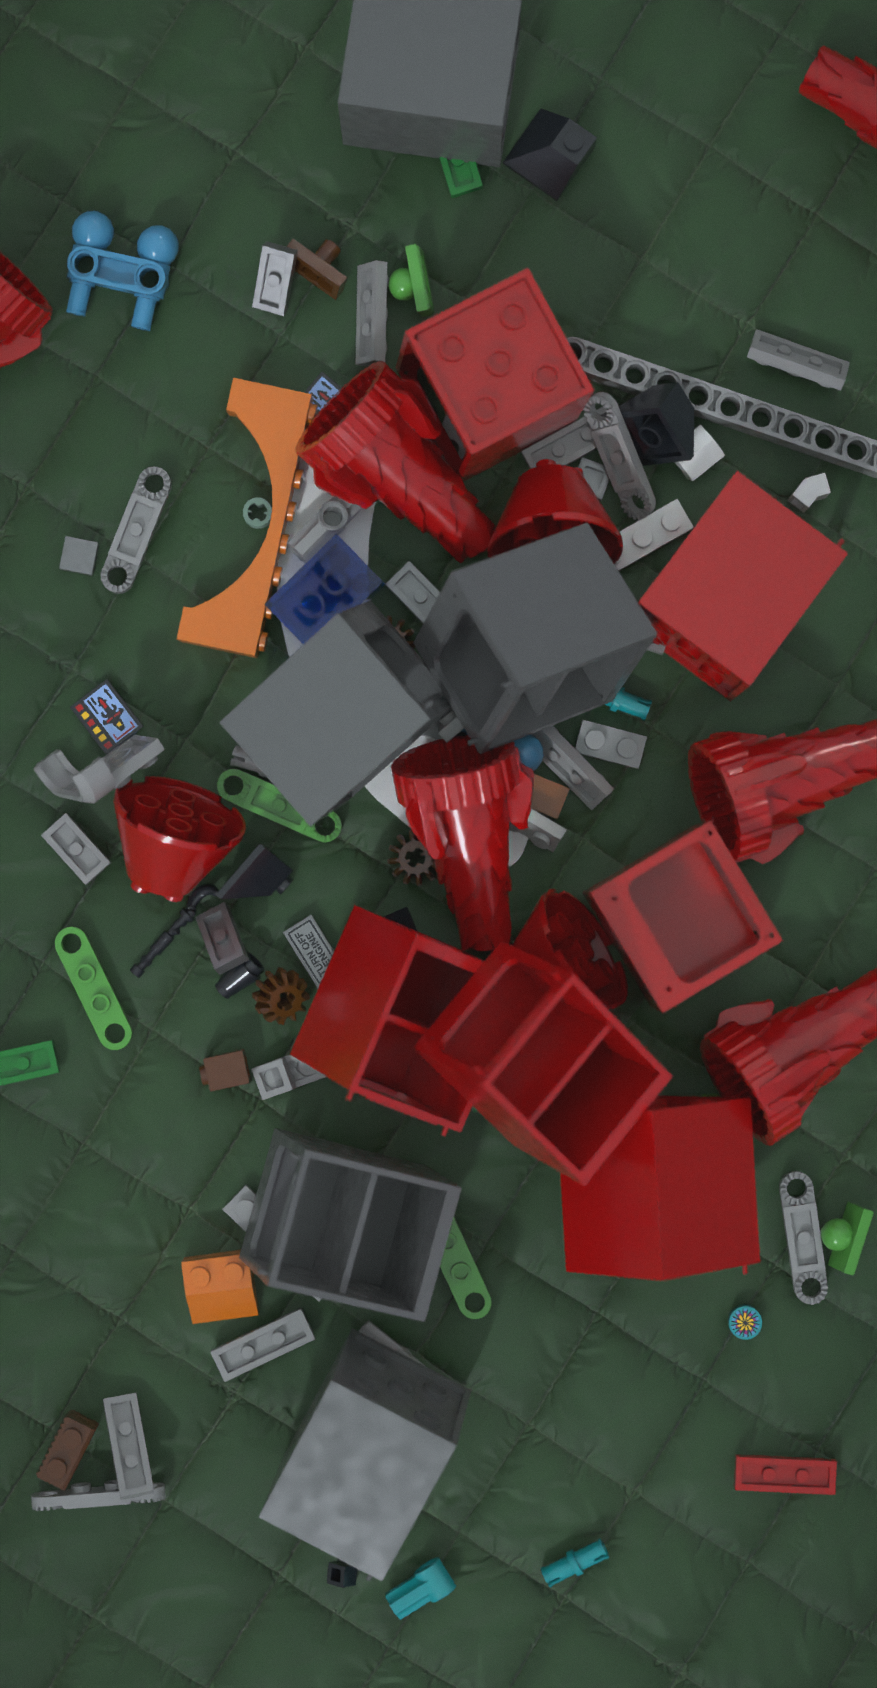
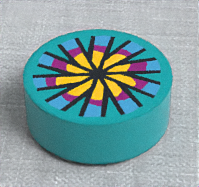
[728,1305,762,1340]

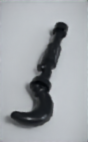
[130,883,219,978]

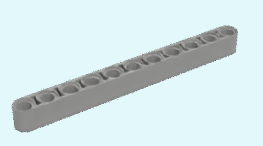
[566,337,877,479]

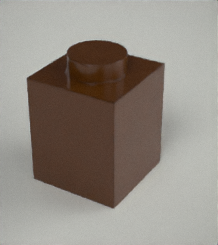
[199,1048,252,1092]

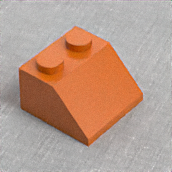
[181,1250,259,1324]

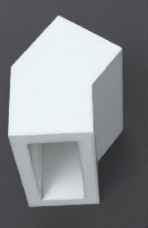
[674,425,725,481]
[787,473,831,513]

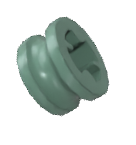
[243,497,272,529]

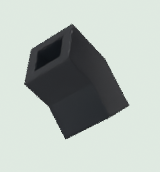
[327,1559,357,1588]

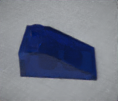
[265,534,386,645]

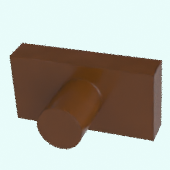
[286,239,347,300]

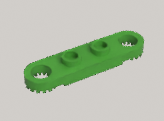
[217,769,342,843]
[55,927,133,1050]
[440,1217,491,1319]

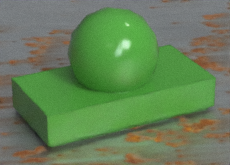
[388,244,435,317]
[821,1202,874,1276]

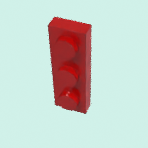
[734,1454,837,1495]

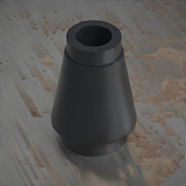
[215,951,265,999]

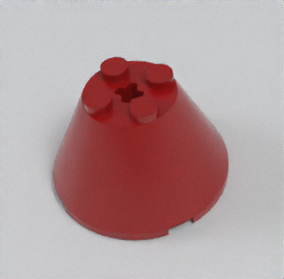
[488,459,623,564]
[113,776,246,902]
[512,888,628,1010]

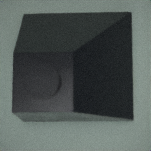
[503,108,597,201]
[619,382,694,466]
[216,844,294,899]

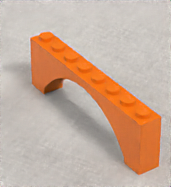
[177,378,318,658]

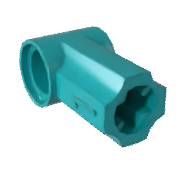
[385,1557,457,1620]

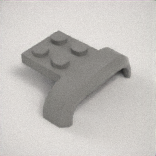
[33,735,165,804]

